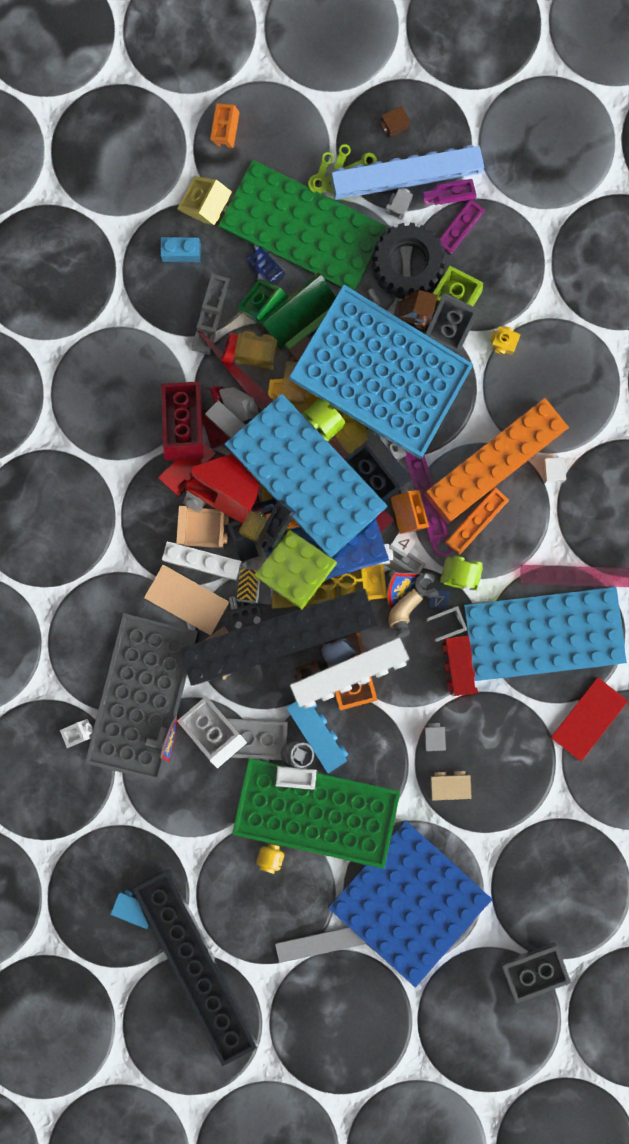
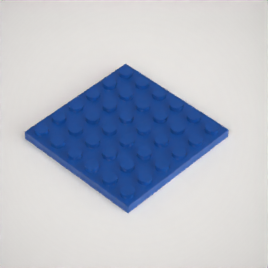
[328,820,493,988]

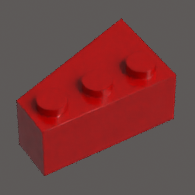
[158,442,217,498]
[442,636,478,696]

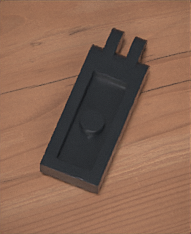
[259,500,296,552]

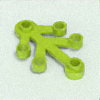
[308,144,377,200]

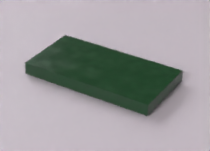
[260,272,336,349]

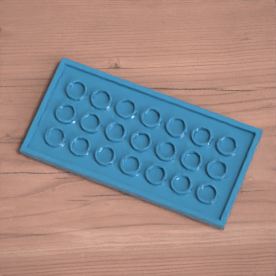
[225,394,387,558]
[464,587,627,681]

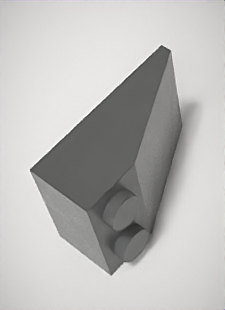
[426,293,479,353]

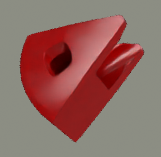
[185,454,260,524]

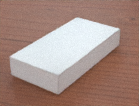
[276,766,317,790]

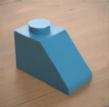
[111,889,150,929]

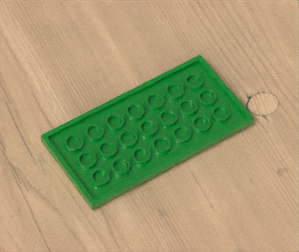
[219,160,387,291]
[232,758,401,869]

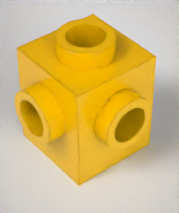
[489,326,521,356]

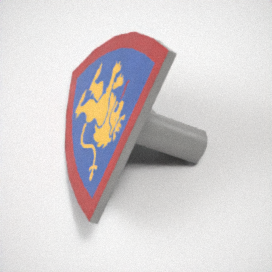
[387,570,422,609]
[146,716,177,762]

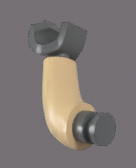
[388,573,439,638]

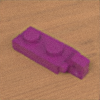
[423,178,477,205]

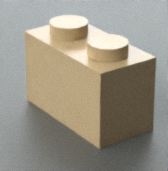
[430,771,471,800]

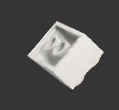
[177,696,247,768]

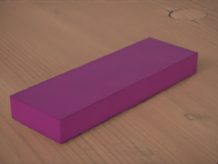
[439,199,485,255]

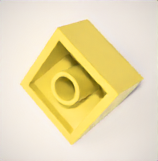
[177,176,231,225]

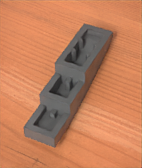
[191,274,230,355]

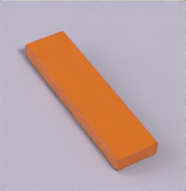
[445,487,509,556]

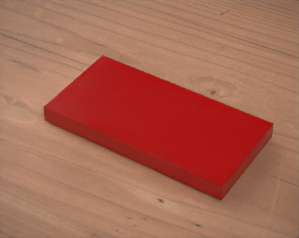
[550,677,628,762]

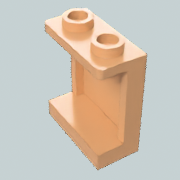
[176,506,229,548]

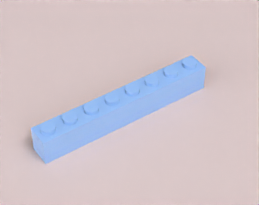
[330,145,484,200]

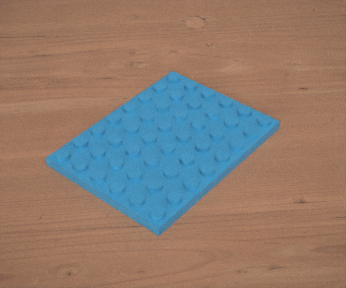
[288,285,474,459]

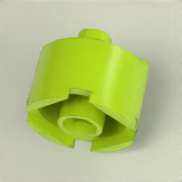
[302,398,345,442]
[440,556,483,591]

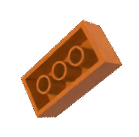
[322,632,377,710]

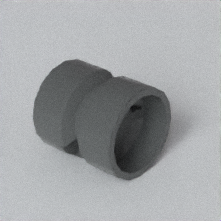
[281,741,314,768]

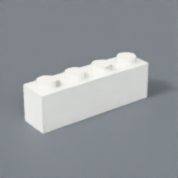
[162,541,242,581]

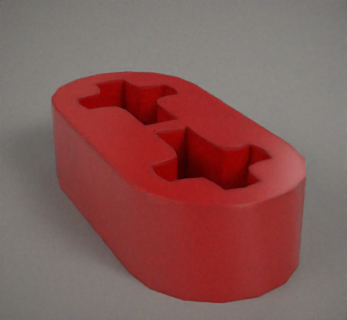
[221,332,240,365]

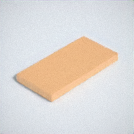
[144,565,230,635]

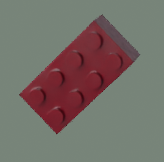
[161,381,204,460]

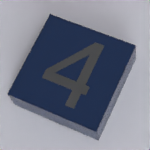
[428,590,450,610]

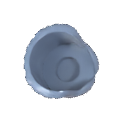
[322,638,357,666]

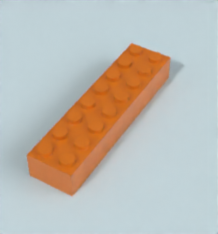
[423,398,569,524]

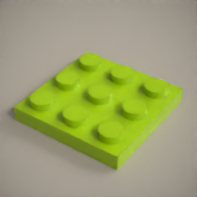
[254,530,337,609]

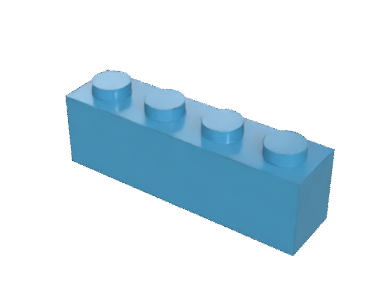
[286,701,348,773]

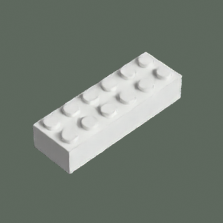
[290,638,409,709]

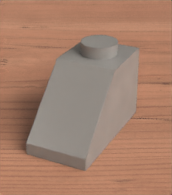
[219,387,259,423]

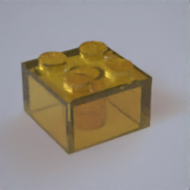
[235,331,278,370]

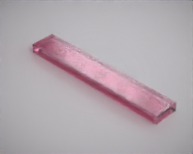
[520,565,629,588]

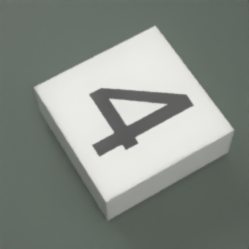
[389,532,416,558]

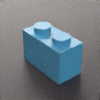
[161,237,201,262]

